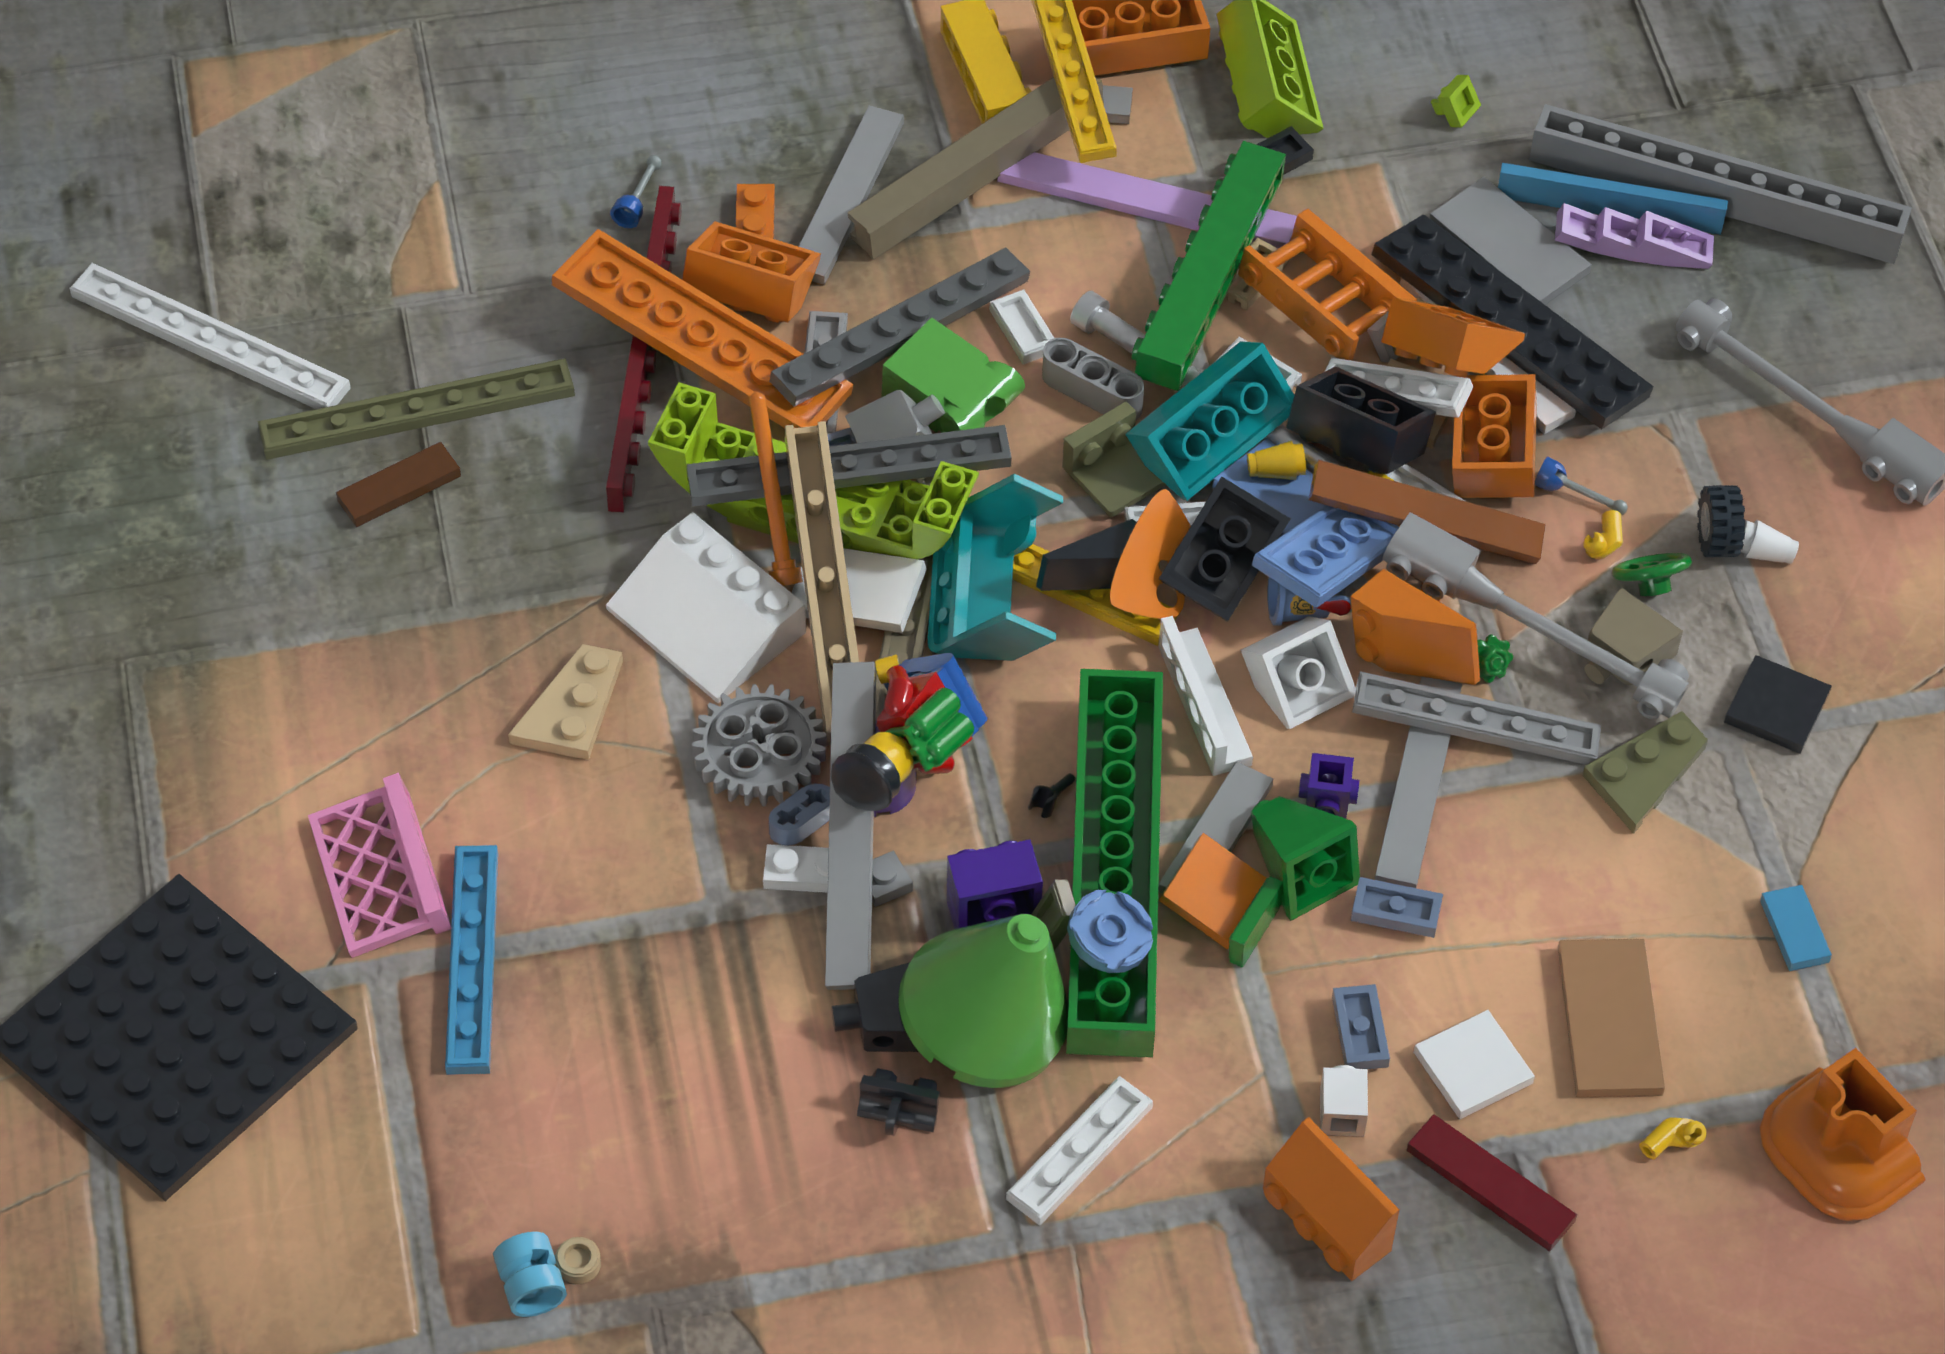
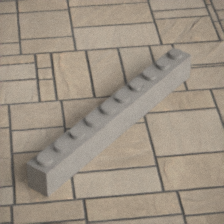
[1529,104,1912,264]

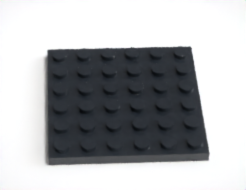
[0,874,358,1201]

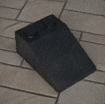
[1158,477,1291,622]

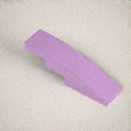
[1555,203,1714,269]

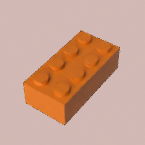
[1072,0,1211,76]

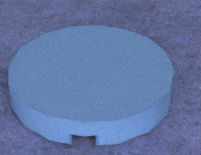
[1067,890,1153,973]

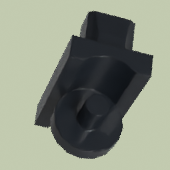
[857,1068,940,1136]

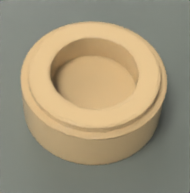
[555,1237,601,1284]

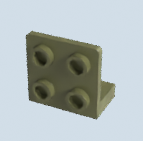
[1062,401,1166,517]

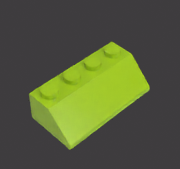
[1216,0,1324,138]

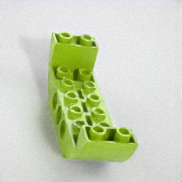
[648,382,979,560]

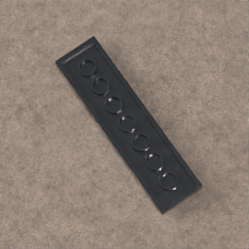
[1371,214,1654,430]

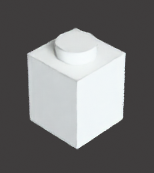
[1320,1065,1368,1137]

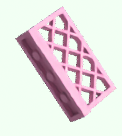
[308,772,451,958]

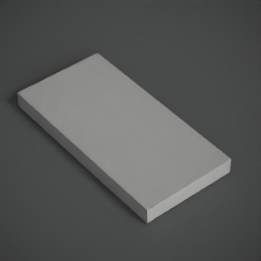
[1430,177,1592,305]

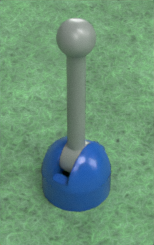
[610,155,662,228]
[1535,456,1628,515]

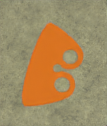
[1109,489,1191,619]

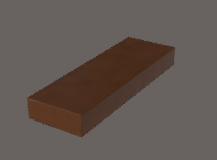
[336,442,461,528]

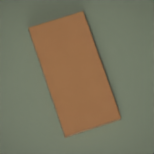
[1558,939,1665,1097]

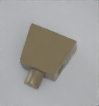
[1584,588,1683,685]

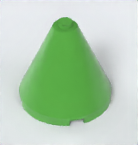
[899,914,1068,1088]

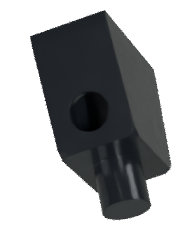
[831,962,919,1052]

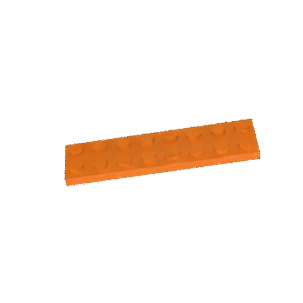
[551,229,853,428]

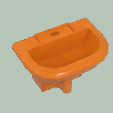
[1760,1048,1926,1221]

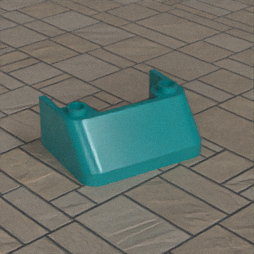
[928,474,1063,661]

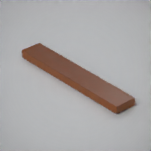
[1309,460,1546,564]

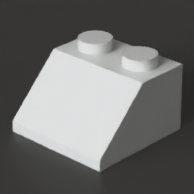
[1241,616,1356,729]

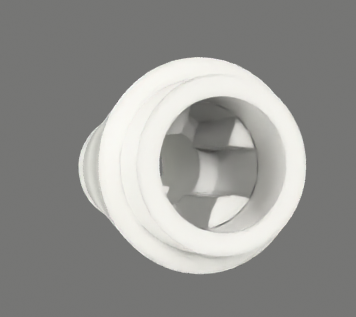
[1741,520,1799,564]

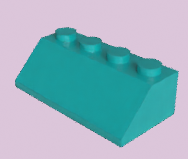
[1125,341,1295,501]

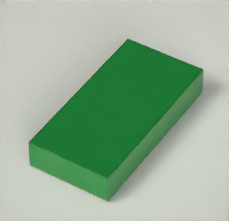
[1229,876,1283,968]

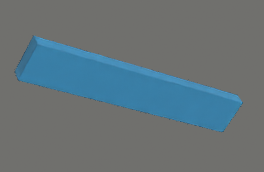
[1498,163,1728,235]
[445,845,498,1075]

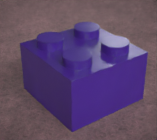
[947,839,1043,930]

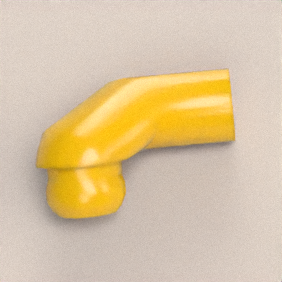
[1583,510,1623,559]
[1639,1117,1707,1160]

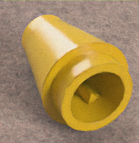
[1247,440,1306,480]

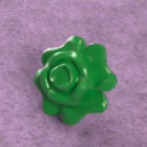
[1477,634,1514,683]

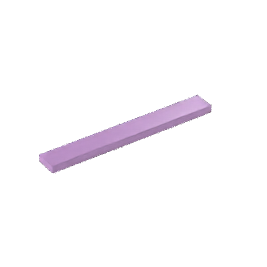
[997,152,1297,248]

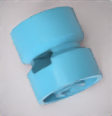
[493,1232,567,1317]

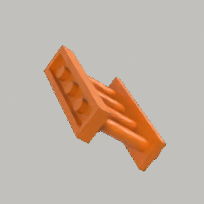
[1238,208,1417,361]

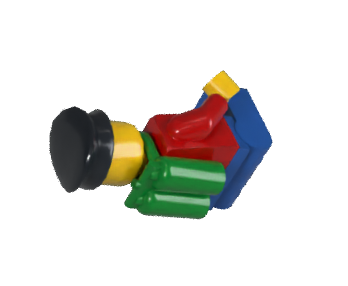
[831,653,988,811]

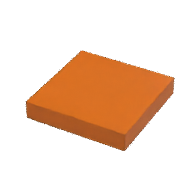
[1159,833,1266,949]

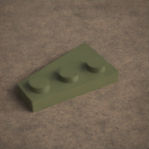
[1583,711,1708,834]

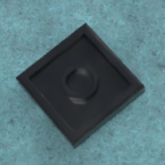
[1724,655,1832,754]

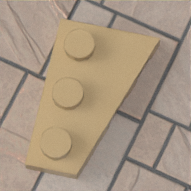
[508,644,623,760]

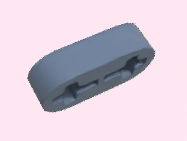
[769,783,830,846]

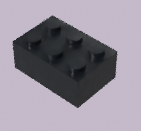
[1286,366,1436,474]

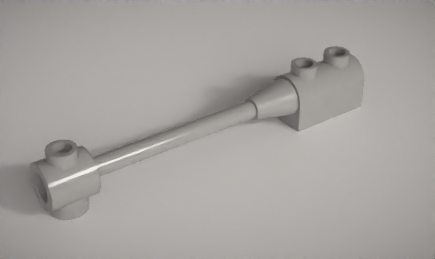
[1676,298,1945,506]
[1383,512,1689,719]

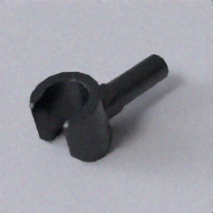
[1028,773,1075,818]

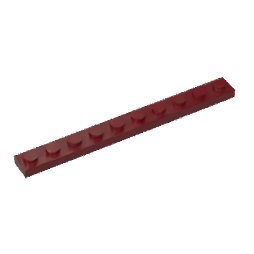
[606,186,682,513]

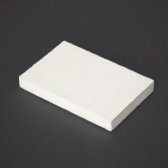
[792,548,926,633]

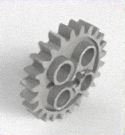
[692,684,827,806]

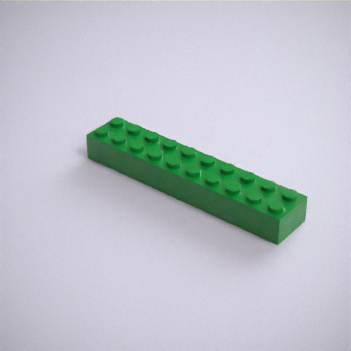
[1066,669,1163,1058]

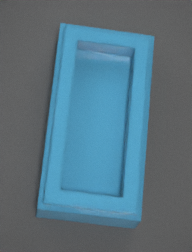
[1760,885,1832,971]

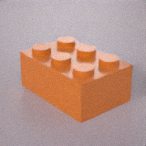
[1452,374,1537,498]

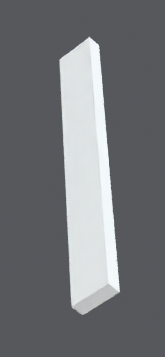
[70,263,351,409]

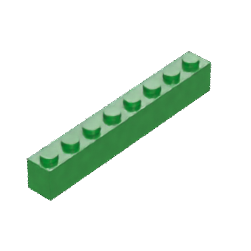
[1131,141,1286,391]

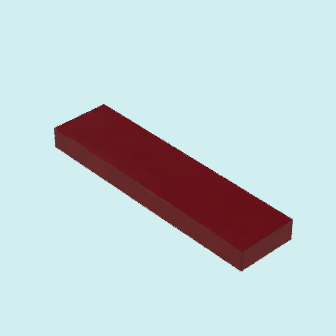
[1406,1114,1577,1252]

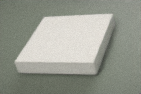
[1413,1010,1535,1120]

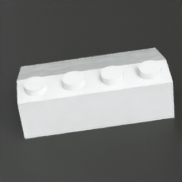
[606,512,806,703]

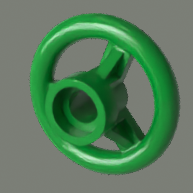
[1611,553,1692,596]

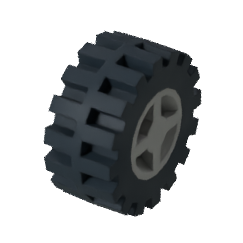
[1697,485,1745,557]

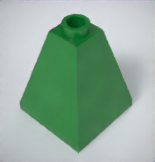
[1251,796,1360,921]

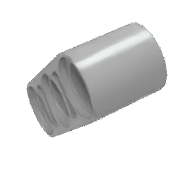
[1042,338,1144,421]

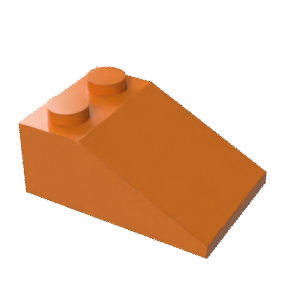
[1350,568,1480,685]

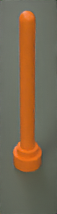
[749,392,803,586]

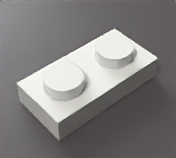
[763,844,828,893]

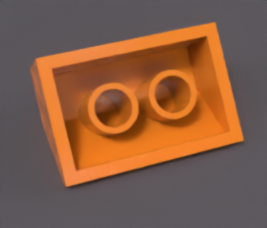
[682,221,821,323]
[1381,297,1525,378]
[1263,1117,1400,1281]

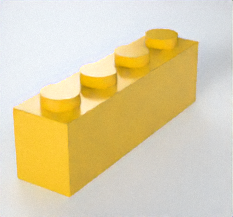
[940,0,1032,124]

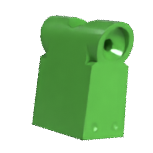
[881,317,1025,433]

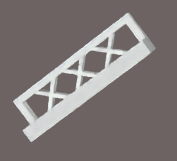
[1158,616,1253,776]

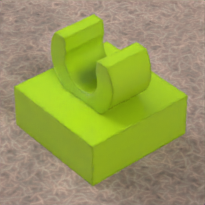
[1430,75,1481,128]

